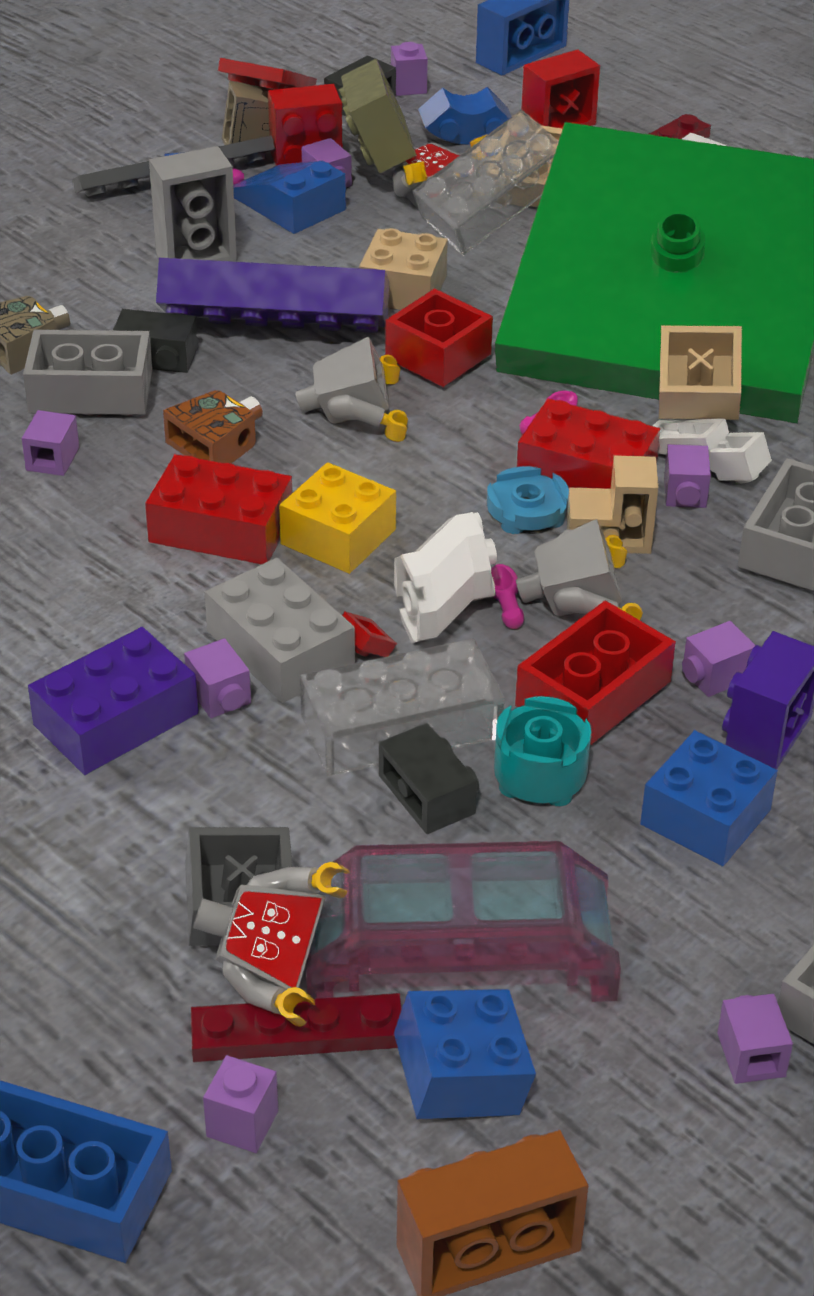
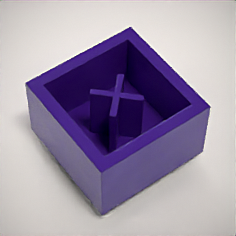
[722,631,814,770]

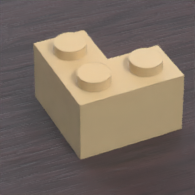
[567,456,658,554]

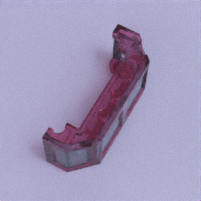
[306,841,621,1002]

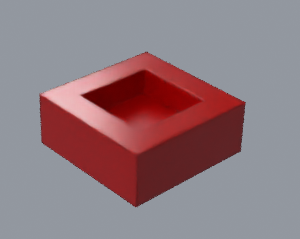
[342,611,397,658]

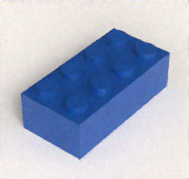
[0,1080,172,1263]

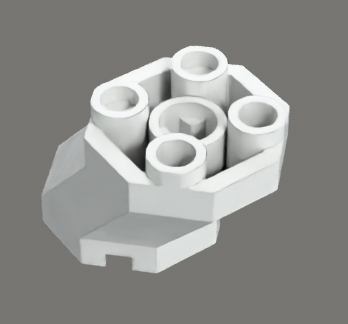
[394,512,497,643]

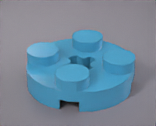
[487,466,569,534]

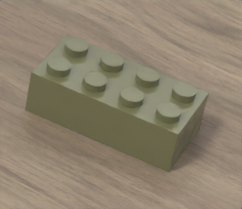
[339,58,416,174]

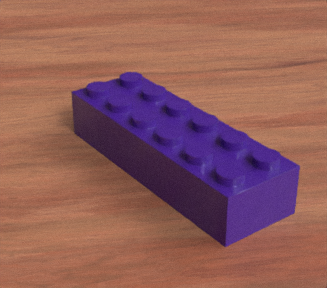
[156,257,390,333]

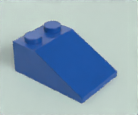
[476,0,569,76]
[233,160,346,234]

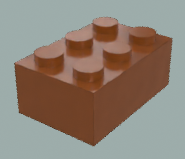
[397,1130,589,1296]

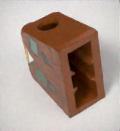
[163,390,263,463]

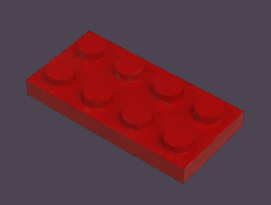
[218,58,317,90]

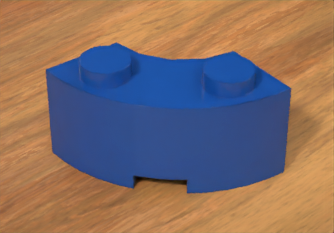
[418,87,514,144]

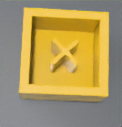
[279,462,396,574]

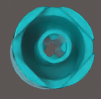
[494,696,591,806]

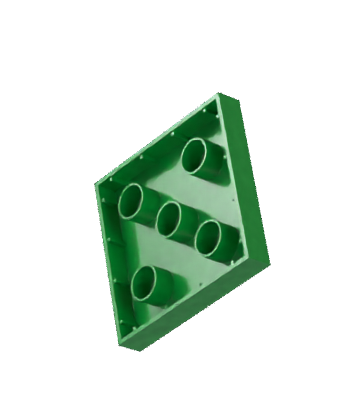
[495,122,814,424]

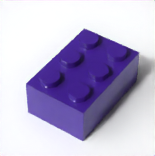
[28,626,198,776]

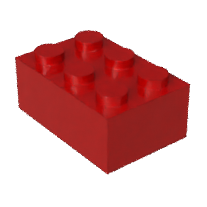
[517,398,661,489]
[145,454,293,564]
[515,600,676,746]

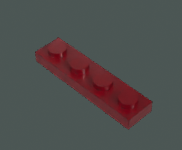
[191,993,402,1062]

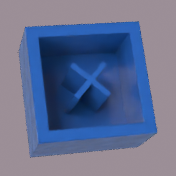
[640,730,778,866]
[394,989,536,1119]

